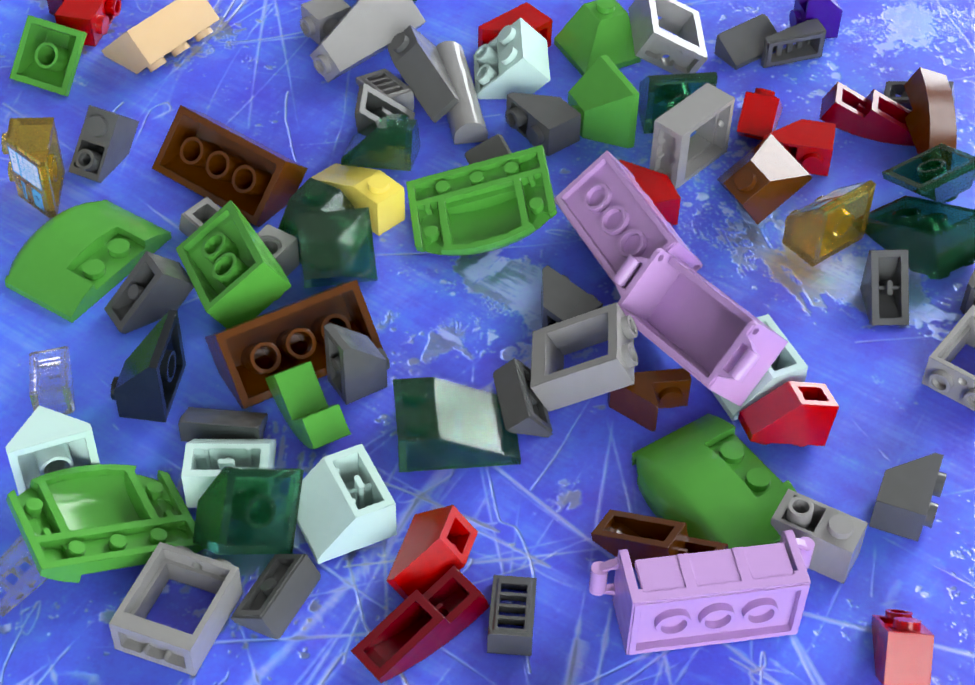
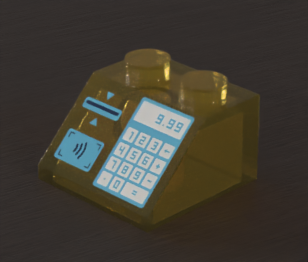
[1,117,65,219]
[782,180,876,267]

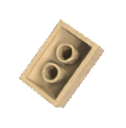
[101,0,220,74]

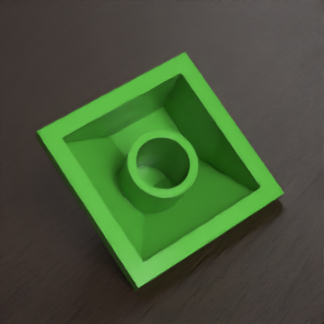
[554,0,641,76]
[9,15,87,97]
[568,54,640,148]

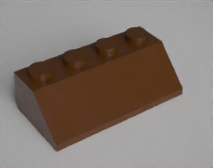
[152,105,308,227]
[205,280,383,409]

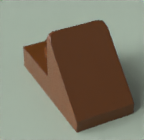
[608,368,692,431]

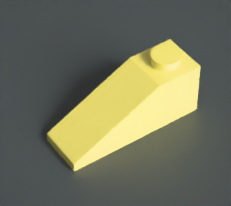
[309,163,405,236]

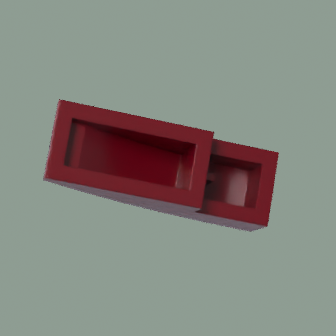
[819,82,915,146]
[351,565,490,683]

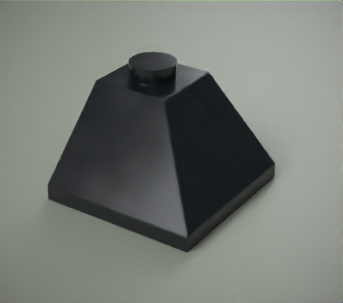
[111,310,186,422]

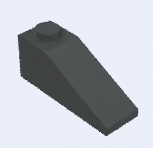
[387,25,460,123]

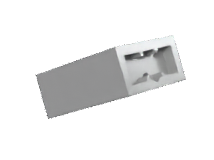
[628,0,708,81]
[649,83,735,189]
[530,302,638,412]
[922,305,975,411]
[108,542,243,676]

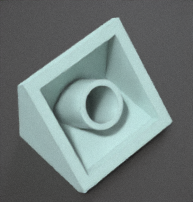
[5,405,100,495]

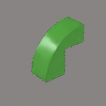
[265,361,351,449]

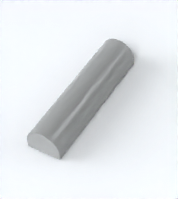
[436,41,488,145]

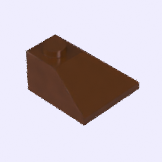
[717,134,812,225]

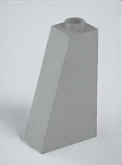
[310,0,426,83]

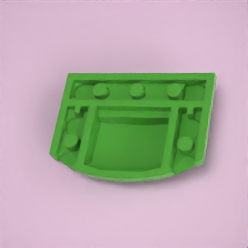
[406,145,557,256]
[5,200,172,323]
[632,414,797,549]
[6,464,206,583]

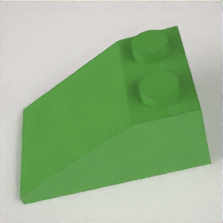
[176,200,292,328]

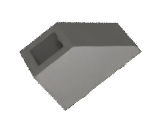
[771,489,868,584]

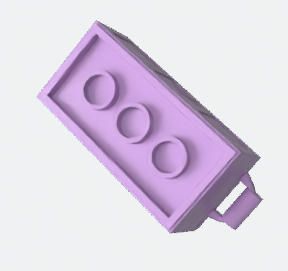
[554,150,703,289]
[612,248,788,407]
[589,530,815,655]

